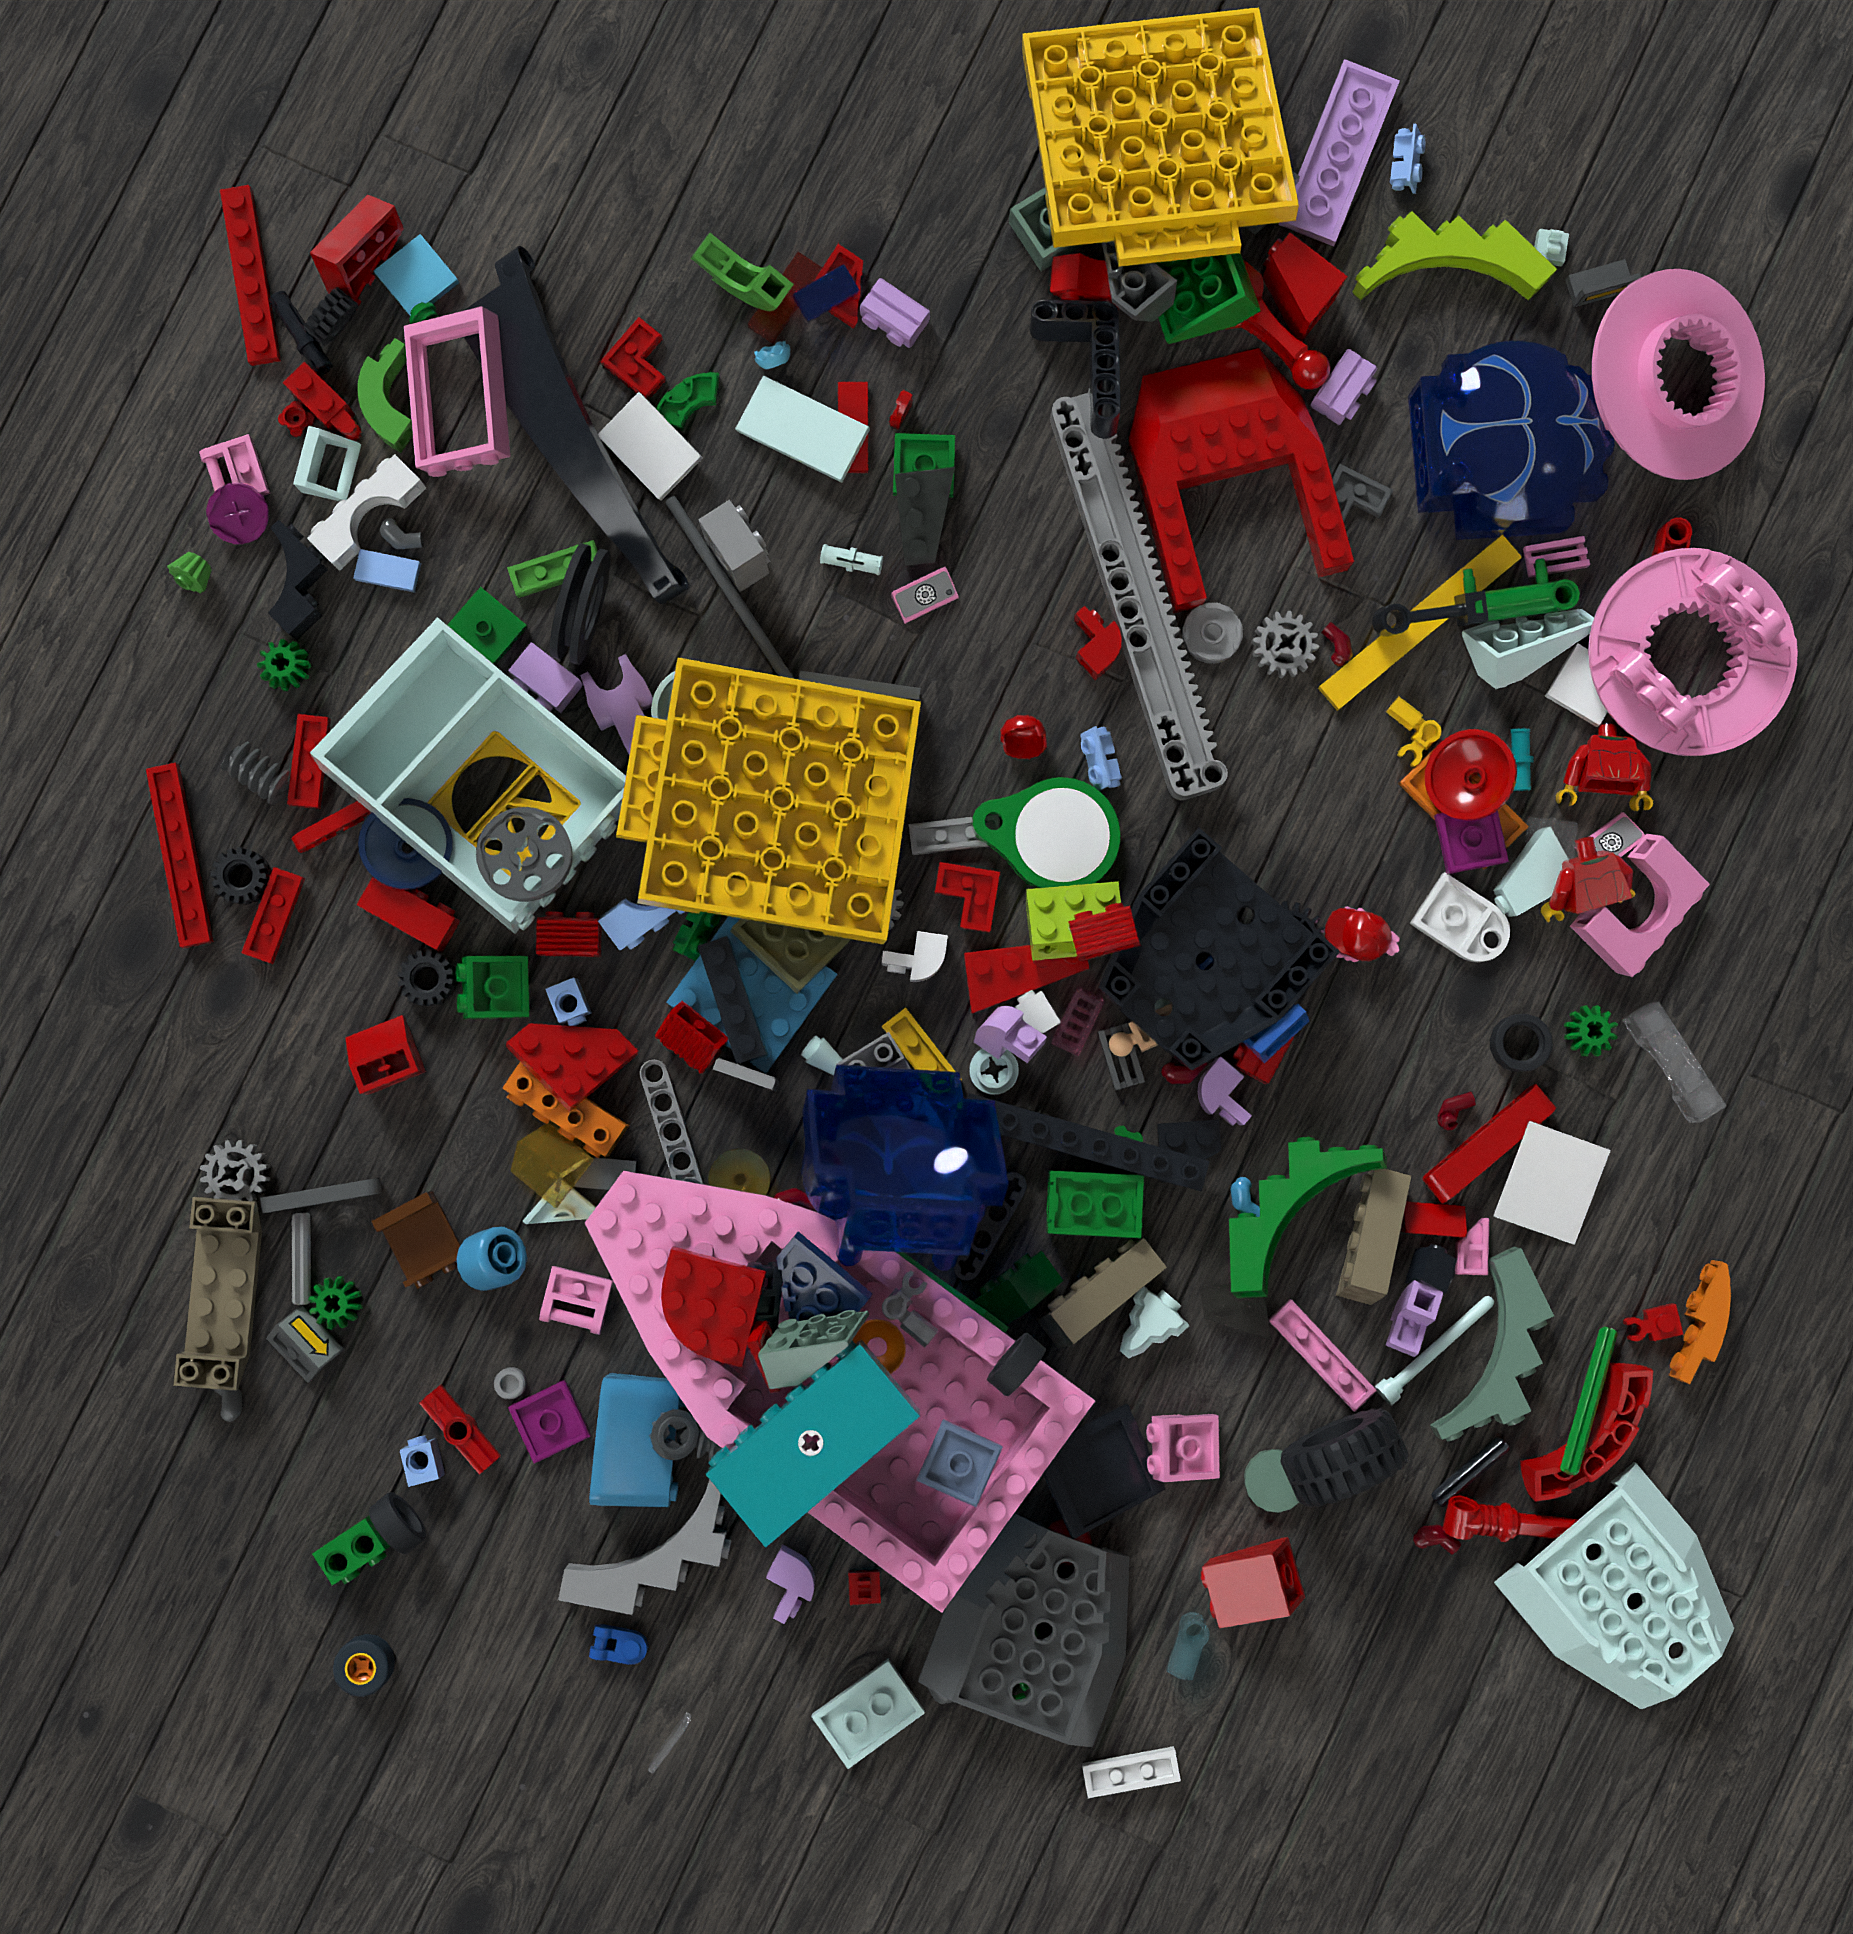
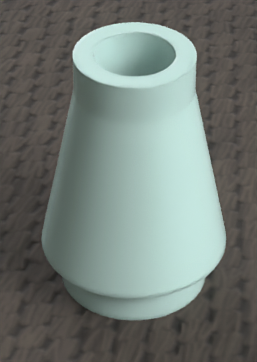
[801,1035,843,1078]

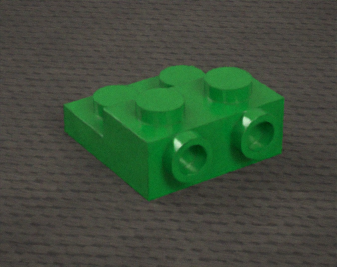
[456,956,529,1019]

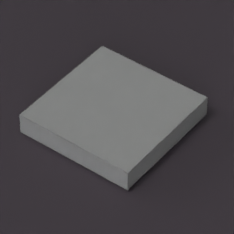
[713,1058,779,1091]

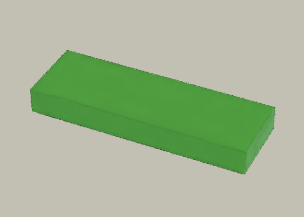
[507,540,598,598]

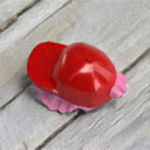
[1325,906,1400,962]

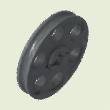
[476,807,573,902]

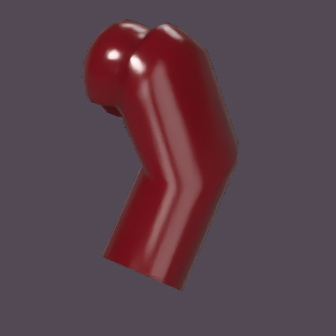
[773,1188,818,1211]
[1413,1524,1461,1555]

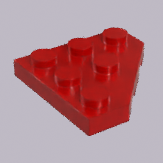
[506,1023,638,1112]

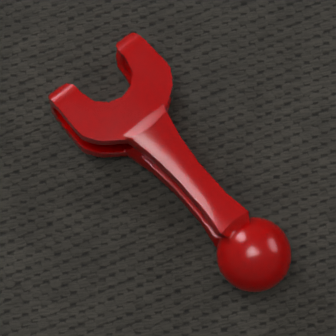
[1227,260,1330,390]

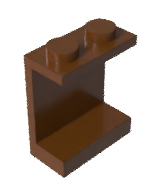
[371,1191,461,1289]

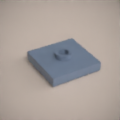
[917,1419,1003,1508]

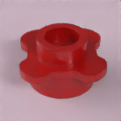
[278,401,315,437]

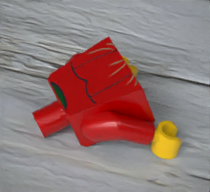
[1556,724,1653,811]
[1541,837,1635,922]

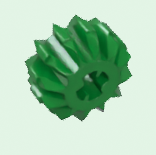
[256,638,312,691]
[1564,1005,1618,1057]
[308,1276,363,1329]

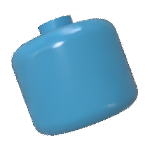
[456,1227,527,1291]

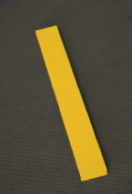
[1318,534,1522,711]

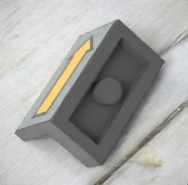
[1565,259,1641,307]
[266,1305,344,1383]

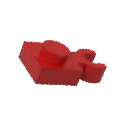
[1623,1303,1683,1341]

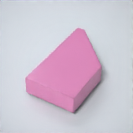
[1455,1218,1489,1275]

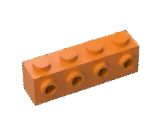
[503,1062,629,1158]

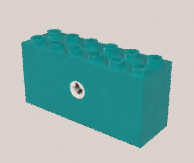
[706,1339,920,1548]

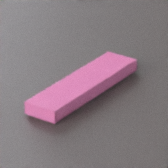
[1268,1299,1377,1412]

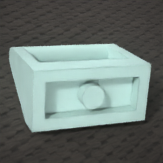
[293,426,361,501]

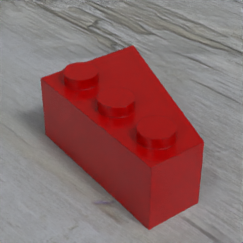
[310,195,404,310]

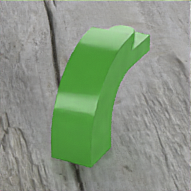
[690,233,794,311]
[358,338,413,453]

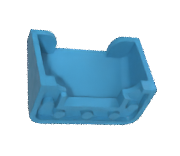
[589,1373,686,1507]

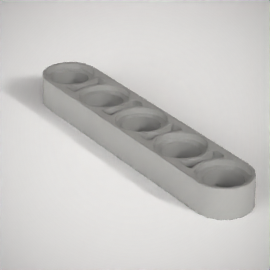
[640,1059,705,1185]

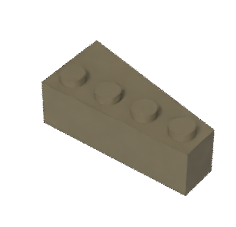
[1336,1169,1411,1305]
[1036,1238,1167,1348]

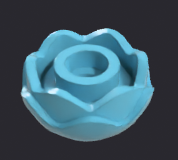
[754,341,790,369]

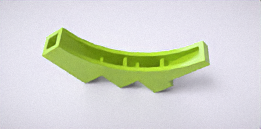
[1352,211,1557,301]

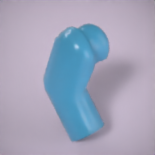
[1230,1177,1260,1217]

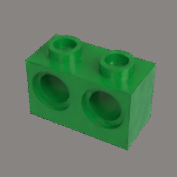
[312,1515,390,1586]

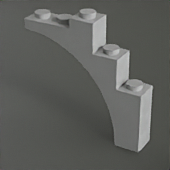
[558,1479,731,1615]

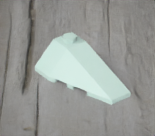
[1462,609,1594,689]

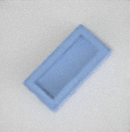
[353,549,421,593]

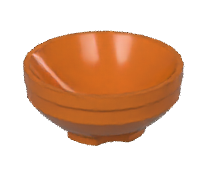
[853,1319,906,1374]

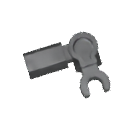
[882,1271,939,1348]

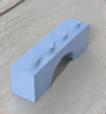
[598,898,685,950]

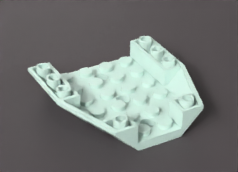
[1494,1462,1734,1709]

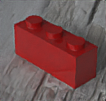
[356,877,460,952]

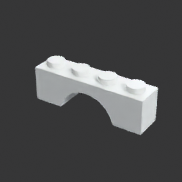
[307,454,426,571]

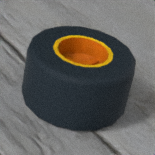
[333,1634,395,1697]

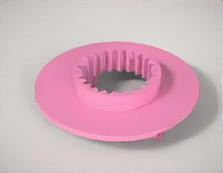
[1592,269,1765,480]
[1588,548,1798,756]

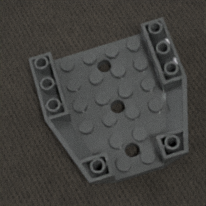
[918,1513,1130,1747]

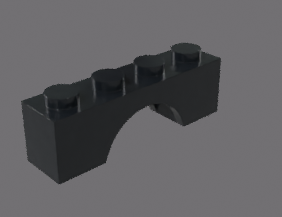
[698,936,768,1065]

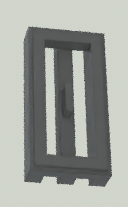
[1097,1023,1145,1090]

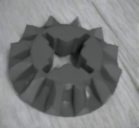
[649,1408,699,1460]

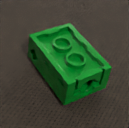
[1046,1170,1144,1238]

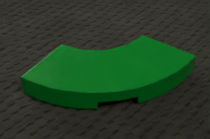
[656,372,720,431]

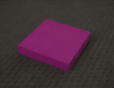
[1434,810,1509,875]
[508,1379,592,1464]

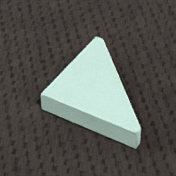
[523,1177,596,1224]

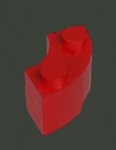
[1050,253,1119,310]

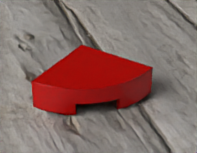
[889,390,913,430]

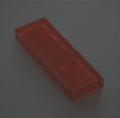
[748,252,822,344]

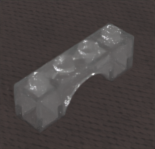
[1622,1001,1726,1123]

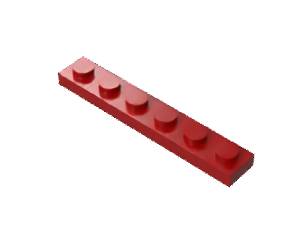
[220,185,281,366]
[146,762,214,948]

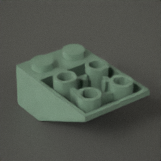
[758,1310,869,1389]

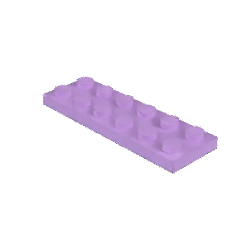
[1278,59,1399,246]

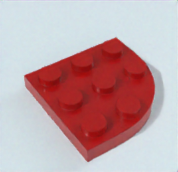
[661,1247,767,1368]

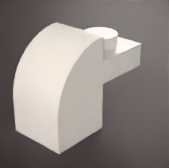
[882,931,948,982]

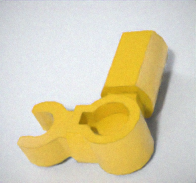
[1386,696,1441,767]

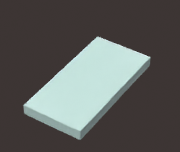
[735,376,870,483]

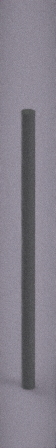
[665,496,794,679]

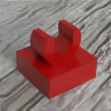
[848,1569,881,1605]

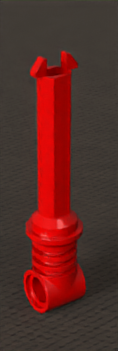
[1443,1496,1579,1542]

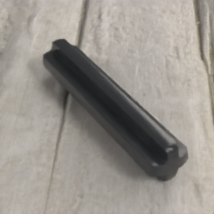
[1431,1437,1510,1507]

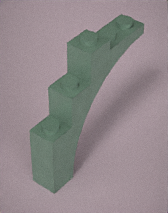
[1430,1247,1554,1441]

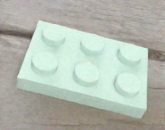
[812,1658,925,1769]

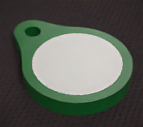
[971,777,1120,888]

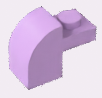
[974,1006,1047,1063]
[1198,1057,1252,1126]
[1386,1280,1443,1357]
[766,1544,815,1624]

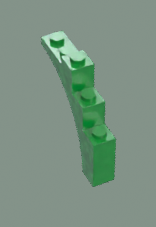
[1229,1137,1387,1298]

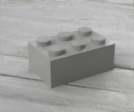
[698,499,770,593]

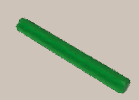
[1560,1327,1618,1475]

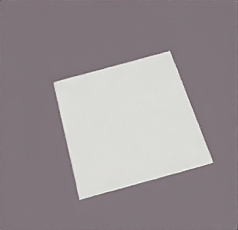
[1493,1121,1610,1245]

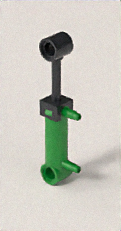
[1372,558,1580,637]

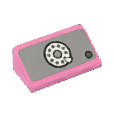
[891,567,959,624]
[1574,812,1645,857]

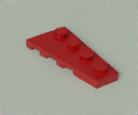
[964,945,1089,1014]

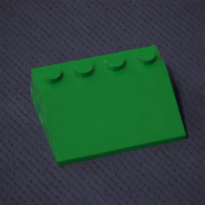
[1155,253,1261,344]

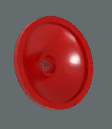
[1425,729,1517,821]

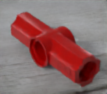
[419,1384,501,1475]

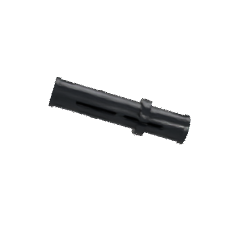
[269,290,333,376]

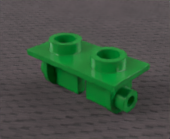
[672,911,721,962]

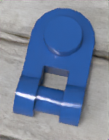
[589,1624,648,1665]

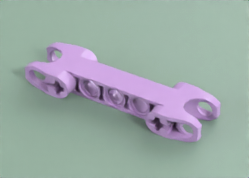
[580,654,653,756]

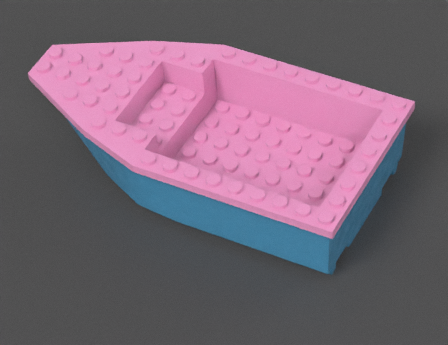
[585,1171,1095,1613]

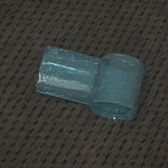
[1166,1612,1210,1680]

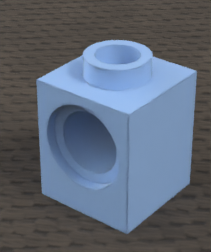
[545,978,592,1026]
[400,1435,445,1487]

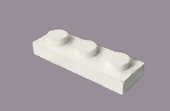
[1082,1746,1181,1798]

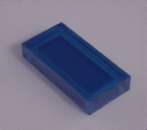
[792,264,860,323]

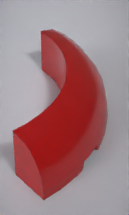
[1520,1363,1653,1502]

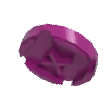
[206,483,270,545]

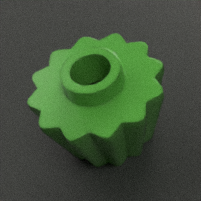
[167,552,212,594]

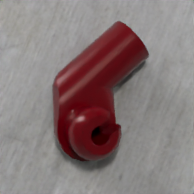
[1321,621,1353,667]
[1161,1062,1208,1084]
[1437,1091,1476,1131]

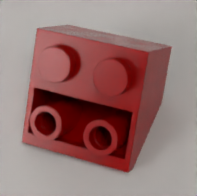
[345,1015,426,1095]

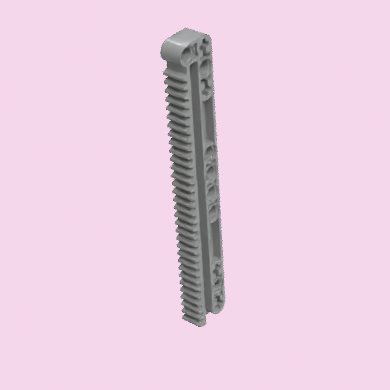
[1050,389,1228,800]

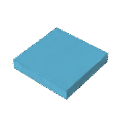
[374,234,460,316]

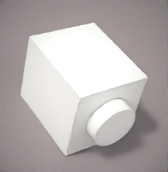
[1015,990,1061,1034]

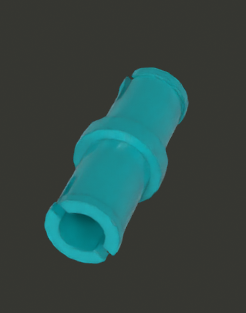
[1511,728,1534,791]

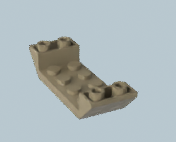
[173,1197,262,1390]

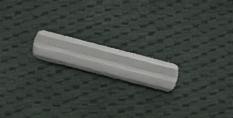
[292,1213,311,1305]

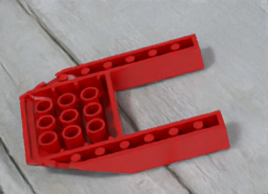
[1128,348,1354,613]

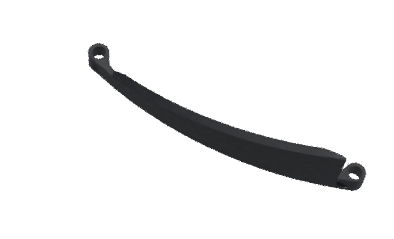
[463,246,689,605]

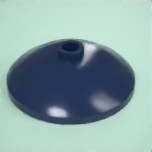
[358,798,453,890]

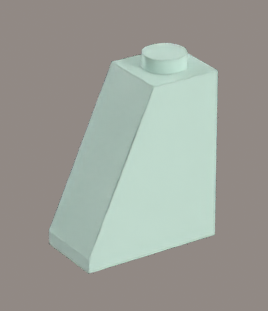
[1493,827,1569,917]

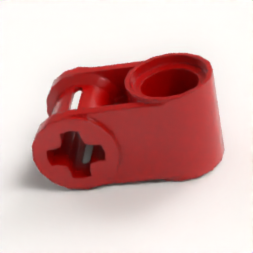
[1651,518,1692,557]

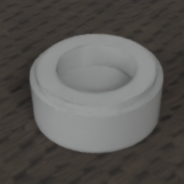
[494,1367,527,1399]

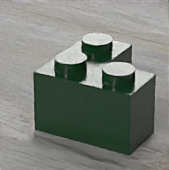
[973,1250,1064,1325]

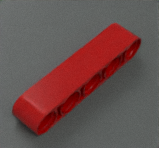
[1422,1084,1556,1203]

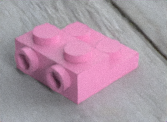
[1146,1414,1220,1482]

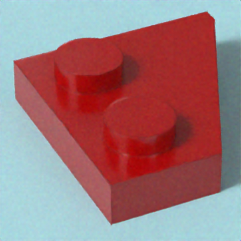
[805,244,863,329]

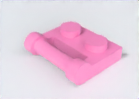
[199,434,270,496]
[539,1266,613,1335]

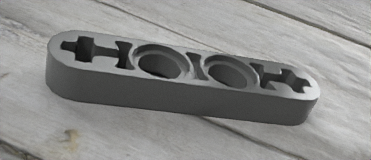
[260,1178,382,1213]

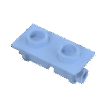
[1390,124,1426,194]
[1080,726,1122,791]

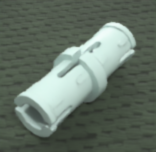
[820,544,883,575]

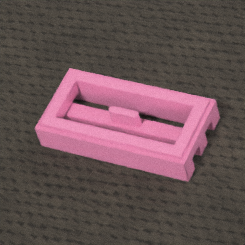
[1523,536,1590,578]

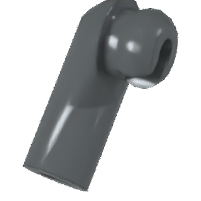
[380,518,424,550]
[213,1389,242,1422]

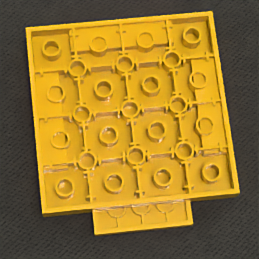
[1022,7,1299,267]
[616,658,921,944]

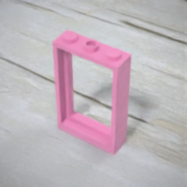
[404,306,510,477]

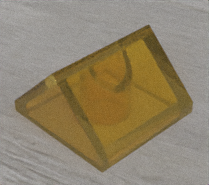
[511,1123,594,1208]

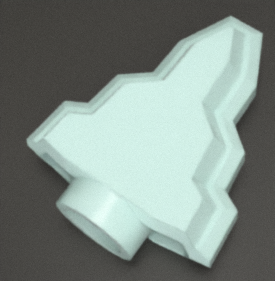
[1120,1286,1189,1358]

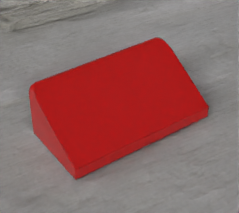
[1401,1201,1467,1238]

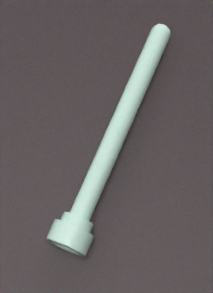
[1375,1296,1494,1406]

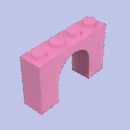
[1570,834,1710,977]

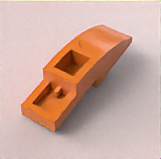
[1669,1260,1731,1384]

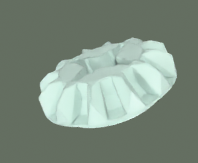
[970,1049,1019,1094]

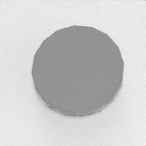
[1182,603,1243,663]

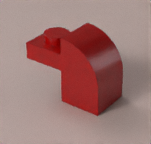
[1074,606,1122,680]

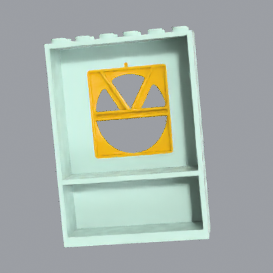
[310,617,626,934]

